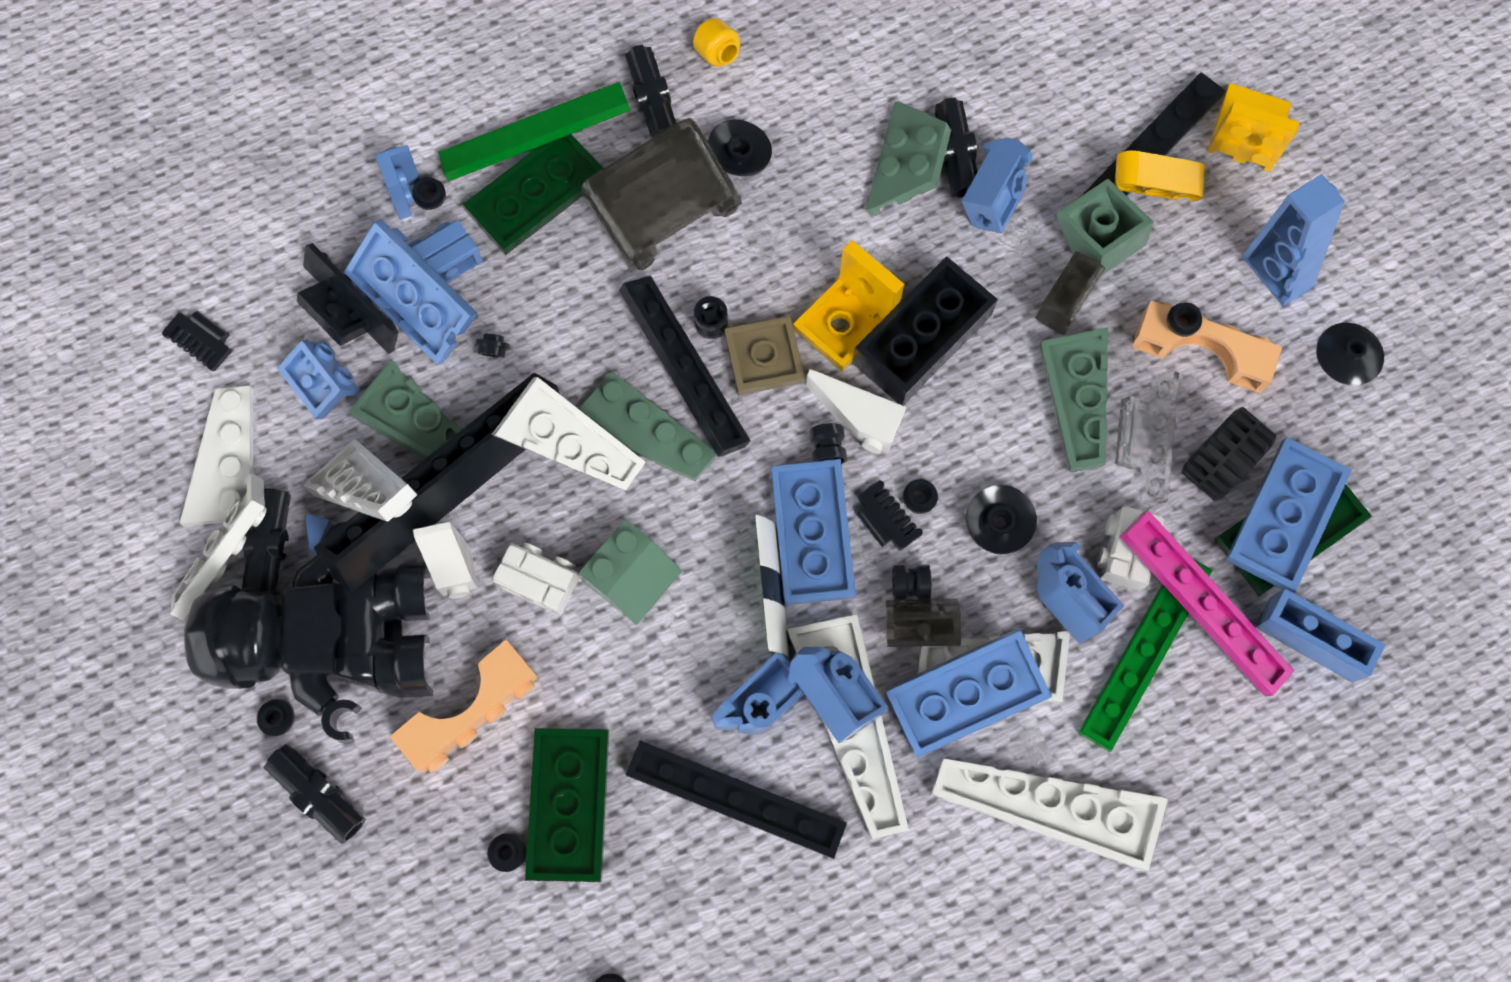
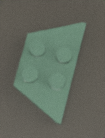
[866,101,951,216]

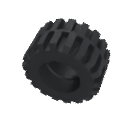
[1181,407,1277,501]

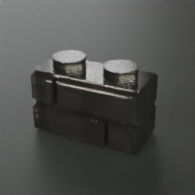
[1035,251,1105,335]
[886,598,961,647]

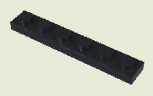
[1080,72,1226,197]
[619,276,751,458]
[626,740,847,859]

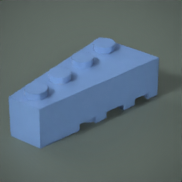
[1242,174,1345,307]

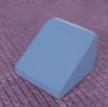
[305,513,334,556]

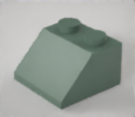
[1056,179,1154,279]
[578,519,682,625]

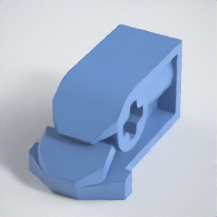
[962,138,1033,234]
[1037,542,1124,644]
[788,647,889,743]
[711,652,804,734]

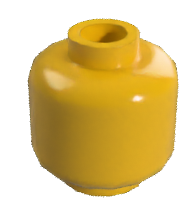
[693,18,740,67]

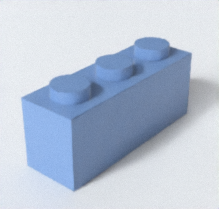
[1255,588,1386,683]

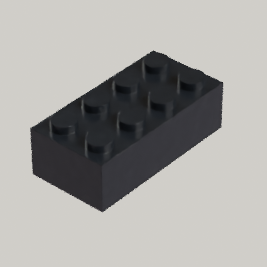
[852,256,998,406]

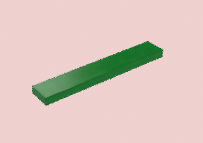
[438,81,631,182]
[1077,559,1213,752]

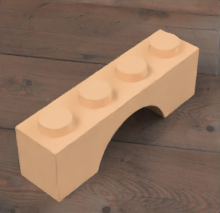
[1131,300,1282,393]
[389,640,538,773]

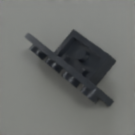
[297,243,398,354]

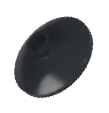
[707,119,772,177]
[1317,323,1384,386]
[966,485,1037,555]

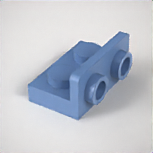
[375,145,420,220]
[277,340,360,419]

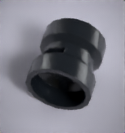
[694,296,728,339]
[810,423,847,464]
[892,564,932,600]

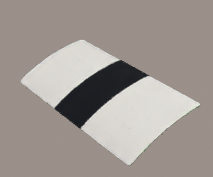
[755,515,790,659]

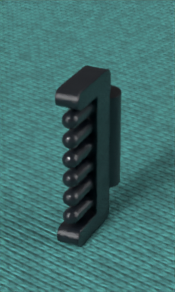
[162,311,232,371]
[856,480,923,551]

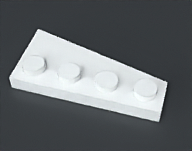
[492,377,646,490]
[179,386,254,527]
[170,473,267,620]
[916,631,1070,704]

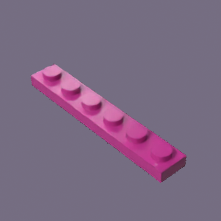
[1119,510,1294,696]

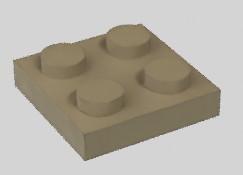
[724,316,805,396]

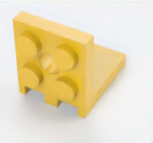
[1207,83,1300,172]
[793,240,904,372]

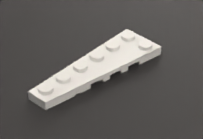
[303,439,417,522]
[787,614,909,840]
[931,758,1168,871]

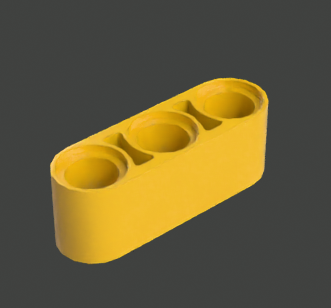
[1115,151,1205,201]

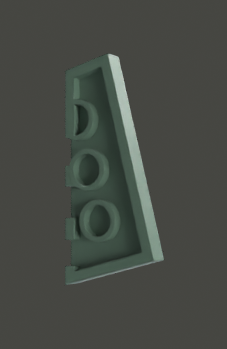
[1040,327,1108,473]
[349,360,462,459]
[578,372,717,482]

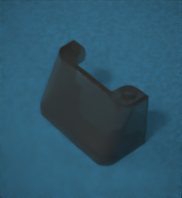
[581,118,742,272]

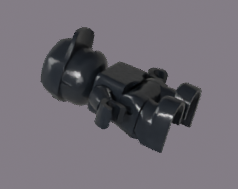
[184,521,433,744]

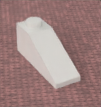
[806,369,907,454]
[413,522,478,599]

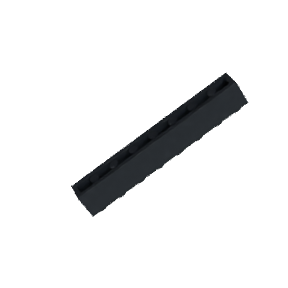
[314,372,560,592]

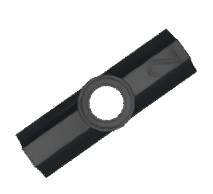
[625,44,679,143]
[934,97,978,198]
[241,488,291,596]
[263,744,367,844]

